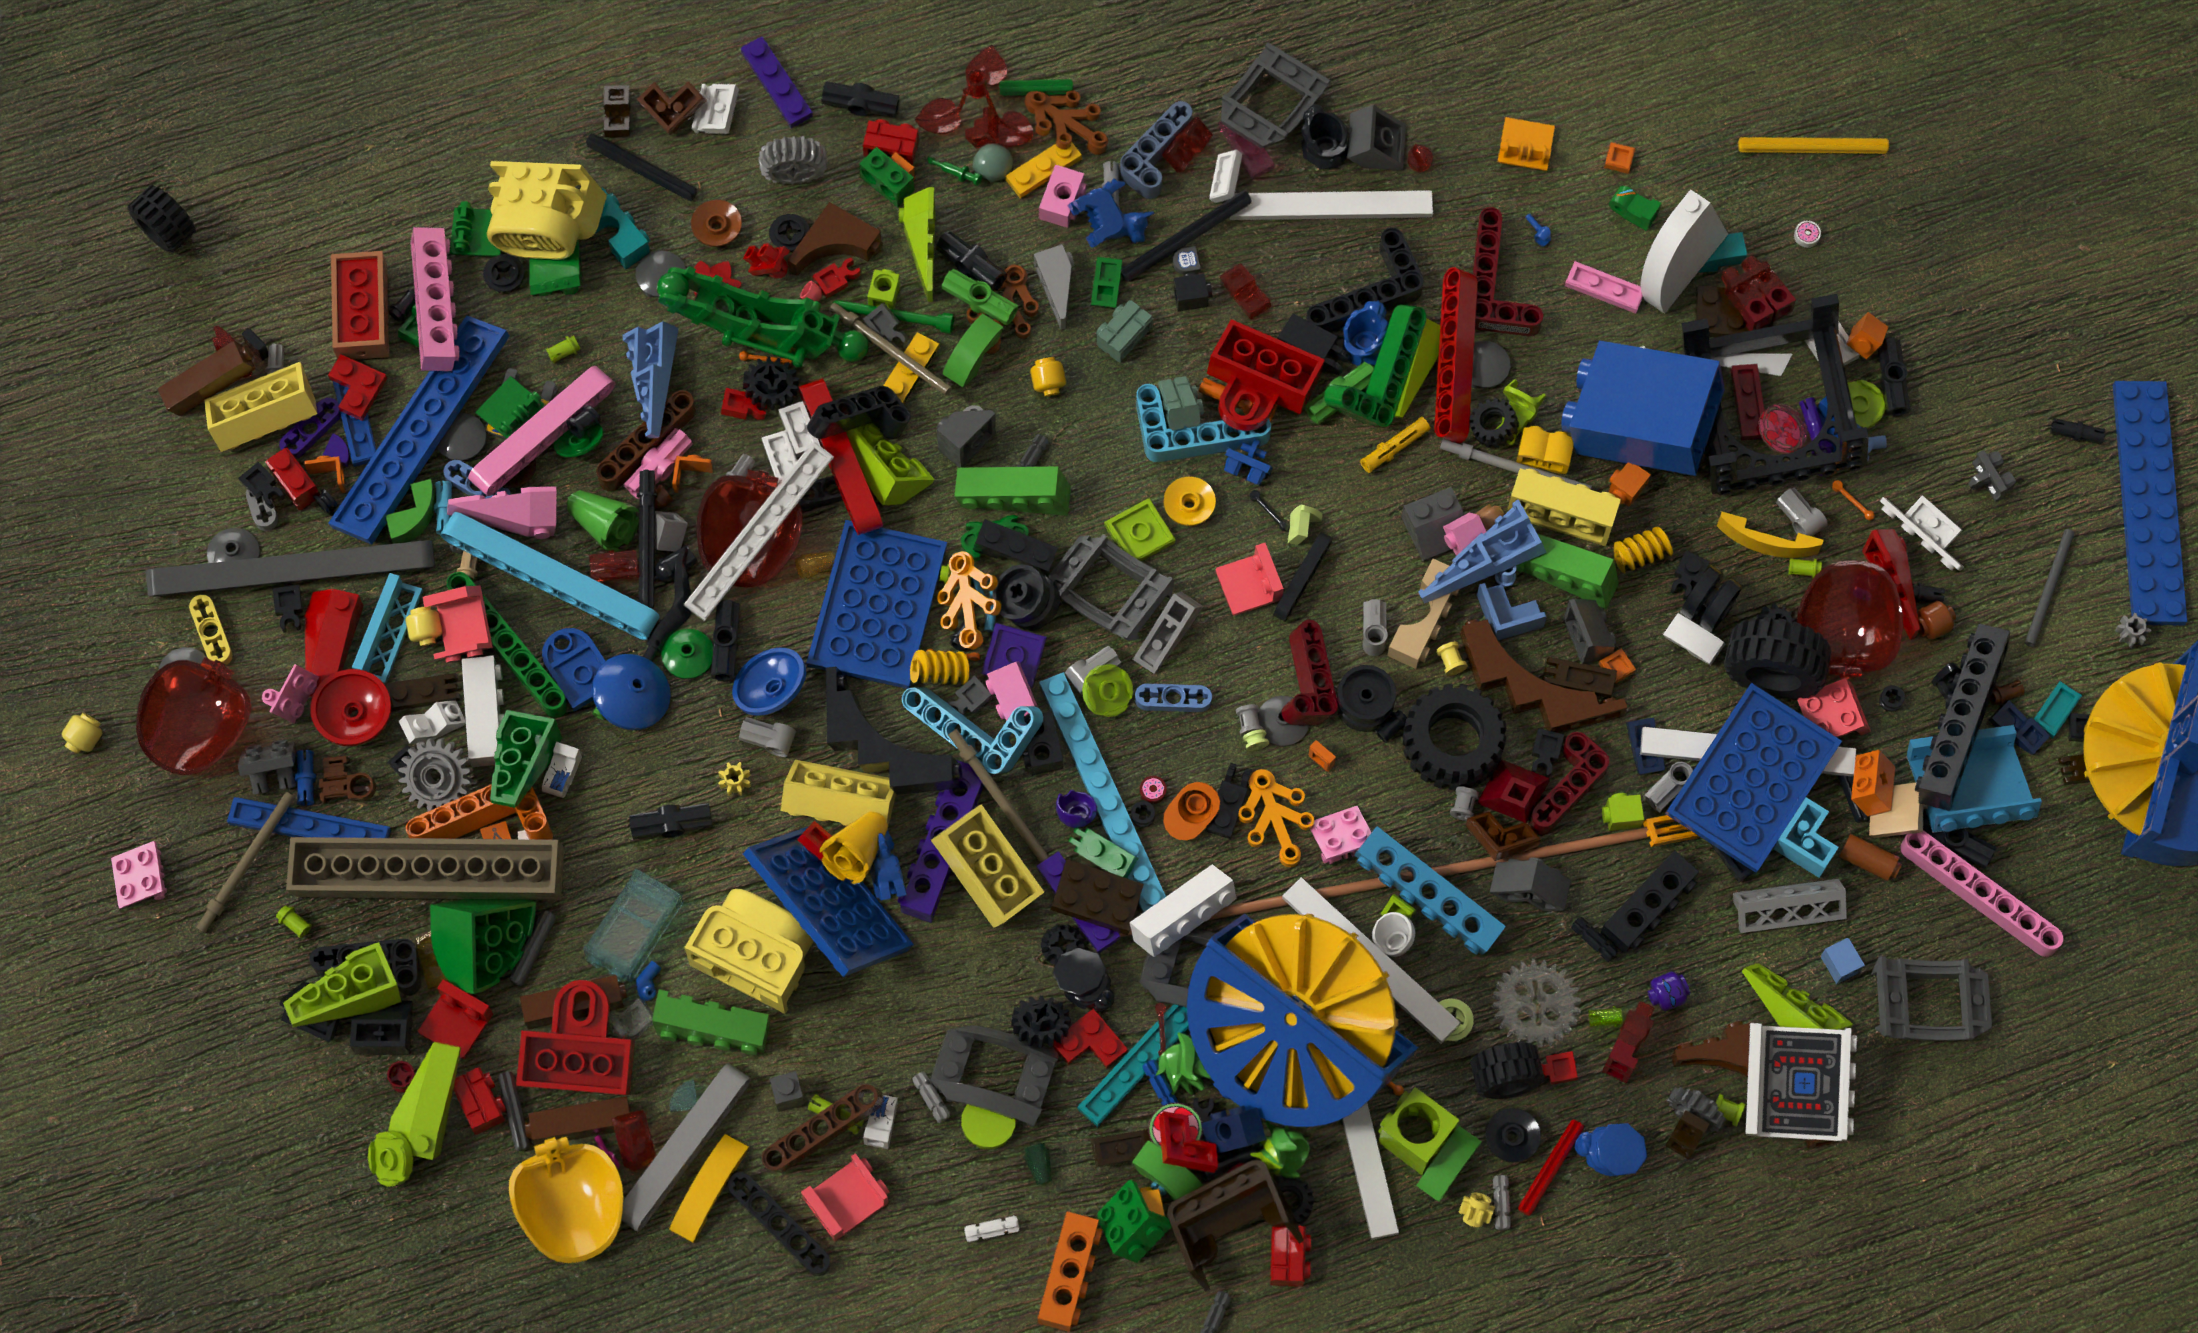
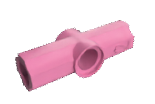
[624,428,693,499]

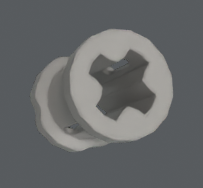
[1236,704,1263,737]
[1450,787,1479,821]

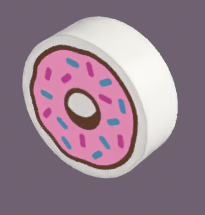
[1794,221,1821,248]

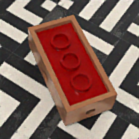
[331,251,389,360]

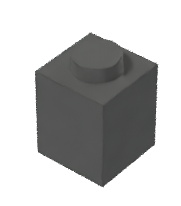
[769,1071,805,1112]

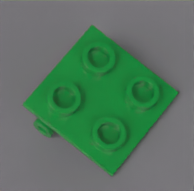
[449,201,501,257]
[475,376,546,439]

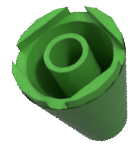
[567,490,639,553]

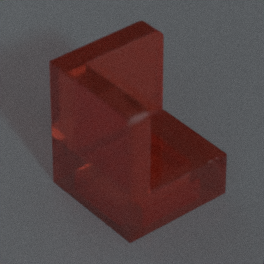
[965,107,999,149]

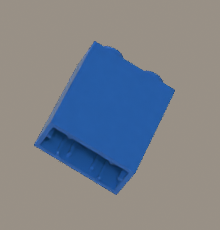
[1561,340,1725,476]

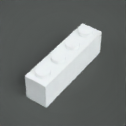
[462,656,504,767]
[1130,864,1237,957]

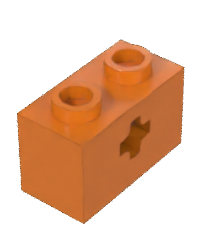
[1851,750,1895,816]

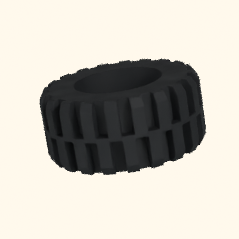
[1724,617,1832,699]
[1403,683,1507,790]

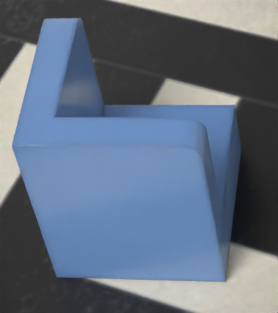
[1821,938,1865,984]

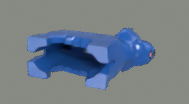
[1068,179,1154,248]
[870,830,907,900]

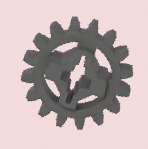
[1667,1087,1726,1132]

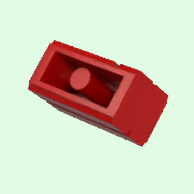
[863,119,919,165]
[265,448,320,511]
[453,1067,507,1135]
[1270,1225,1311,1287]

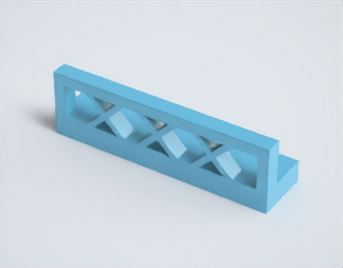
[352,573,423,685]

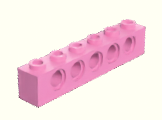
[411,227,459,371]

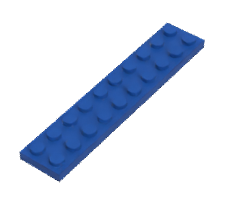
[328,315,510,545]
[2113,381,2187,626]

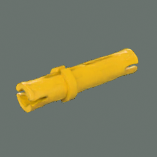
[1360,417,1431,473]

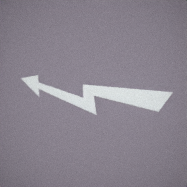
[1641,346,1792,376]

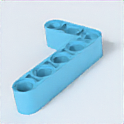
[1136,384,1271,462]
[902,687,1043,774]

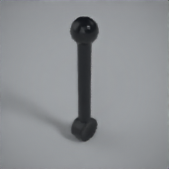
[1250,490,1289,531]

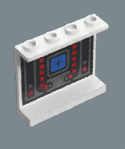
[1746,1023,1857,1141]

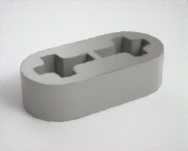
[246,490,278,531]

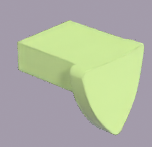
[1288,505,1323,545]

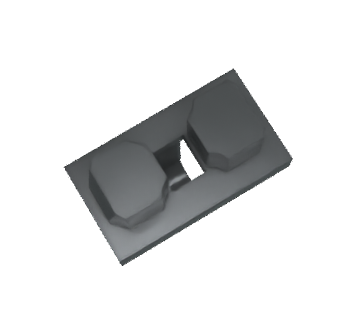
[1968,450,2016,502]

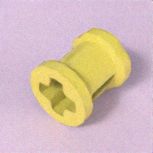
[1436,641,1468,676]

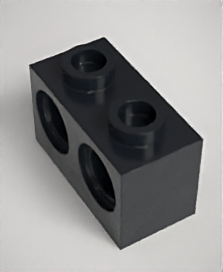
[1022,711,1063,775]

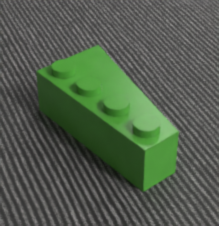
[954,466,1071,516]
[1516,533,1619,609]
[652,989,770,1055]

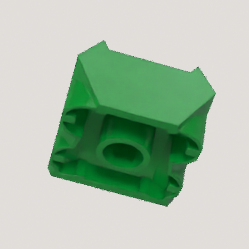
[529,240,582,296]

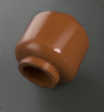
[1917,601,1956,640]

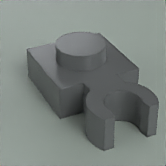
[863,302,908,348]
[948,675,993,716]

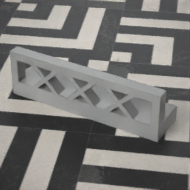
[1733,879,1847,933]

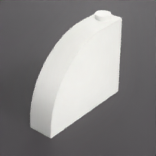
[1641,190,1728,314]

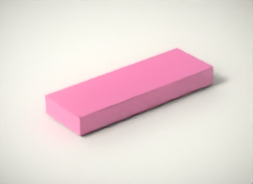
[1565,261,1643,314]

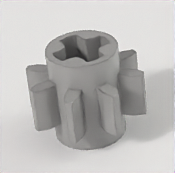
[2115,613,2151,648]

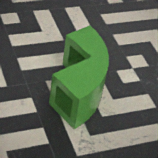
[942,313,1003,387]
[386,479,436,544]
[1416,1126,1482,1202]
[1132,1140,1203,1201]

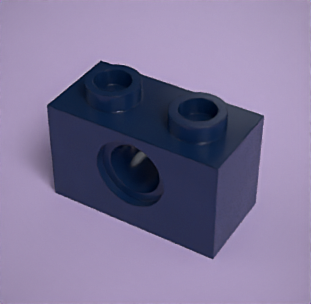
[1201,1105,1267,1154]

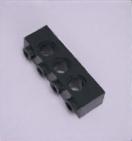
[1600,850,1699,954]

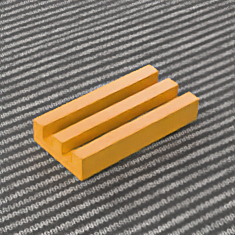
[1643,815,1700,847]

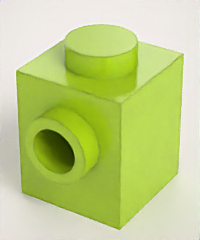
[1602,793,1644,831]

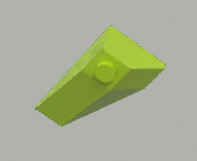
[899,187,935,302]
[1389,317,1440,418]
[846,423,935,505]
[283,942,401,1027]
[1742,963,1853,1030]
[389,1042,461,1160]

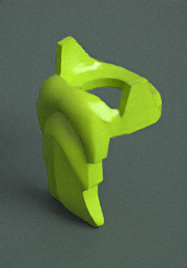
[1494,379,1546,445]

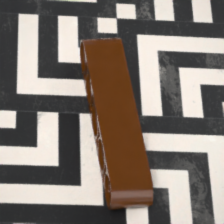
[596,390,696,492]
[762,1084,884,1172]

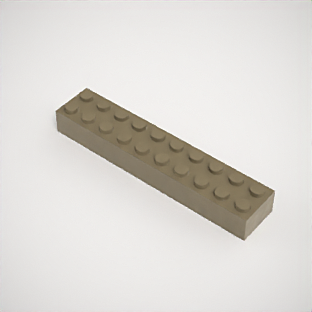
[286,837,564,900]

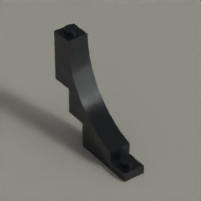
[826,667,963,795]

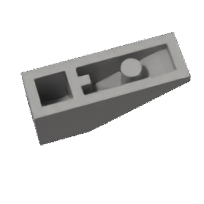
[1034,244,1074,330]
[1133,592,1203,674]

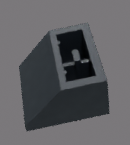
[350,1000,413,1055]

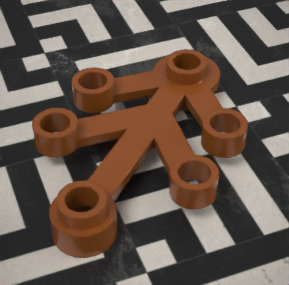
[1025,90,1108,155]
[967,265,1039,354]

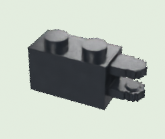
[1278,313,1351,375]

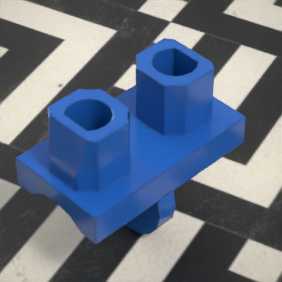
[1224,439,1273,486]

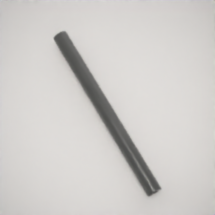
[2025,529,2075,647]

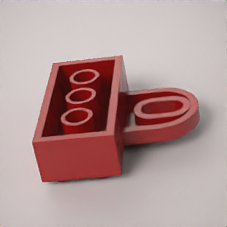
[1207,319,1325,431]
[516,980,635,1095]

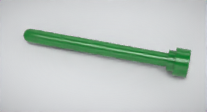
[833,300,955,334]

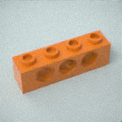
[1038,1212,1103,1332]

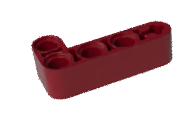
[1282,619,1338,725]
[1529,732,1610,835]

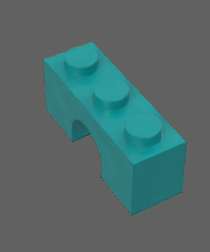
[595,187,650,270]

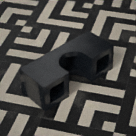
[973,519,1058,576]

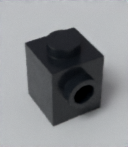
[1173,273,1212,312]

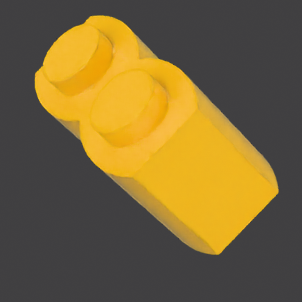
[1516,426,1574,474]

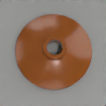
[691,200,742,247]

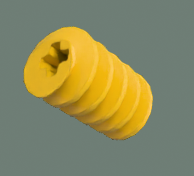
[1613,526,1673,574]
[910,650,969,685]

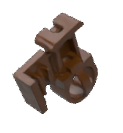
[319,756,377,804]

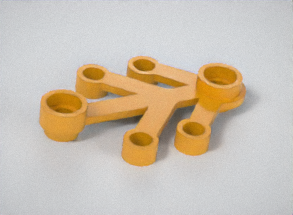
[937,551,1001,650]
[1238,769,1314,868]

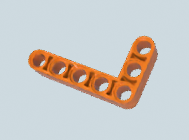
[406,784,553,840]

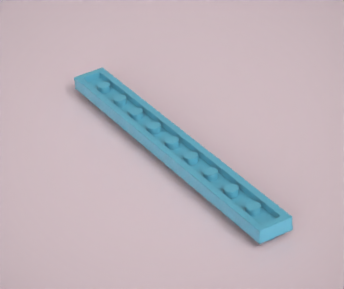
[1039,672,1166,913]

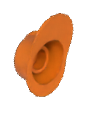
[1163,782,1220,840]

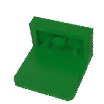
[1097,1180,1172,1263]

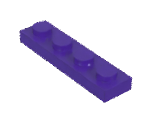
[741,36,813,128]
[1036,851,1121,953]

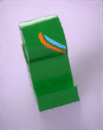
[1609,186,1662,231]

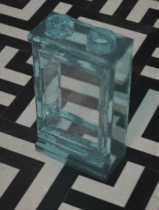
[583,869,684,983]

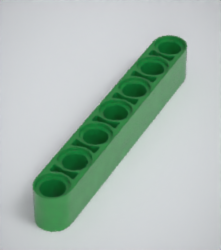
[446,572,568,718]

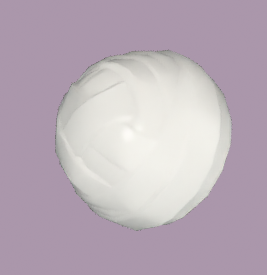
[1372,912,1415,957]

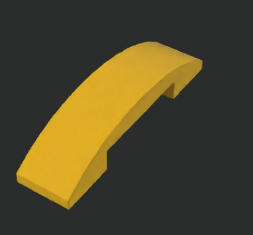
[1717,512,1823,558]
[669,1134,749,1243]

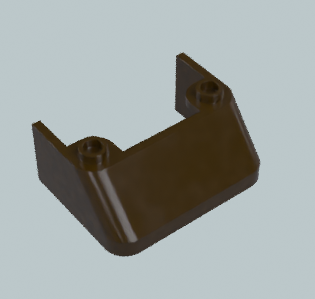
[1167,1160,1304,1292]

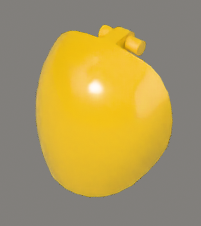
[509,1137,623,1263]

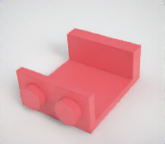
[423,585,493,663]
[801,1153,890,1242]

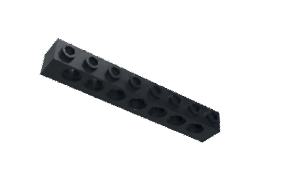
[1915,624,2010,811]

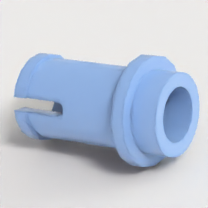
[1495,566,1516,587]

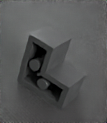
[1490,857,1571,911]

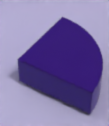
[322,433,350,467]

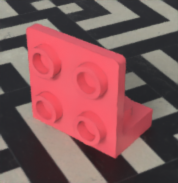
[1216,543,1284,616]
[1797,678,1871,738]

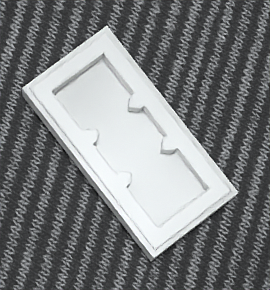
[1209,150,1242,203]
[762,430,797,485]

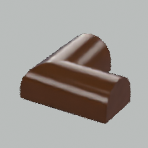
[637,81,707,135]
[1466,811,1541,861]

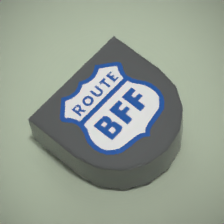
[1173,246,1201,275]

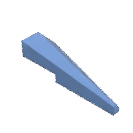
[623,321,679,438]
[1418,499,1546,603]

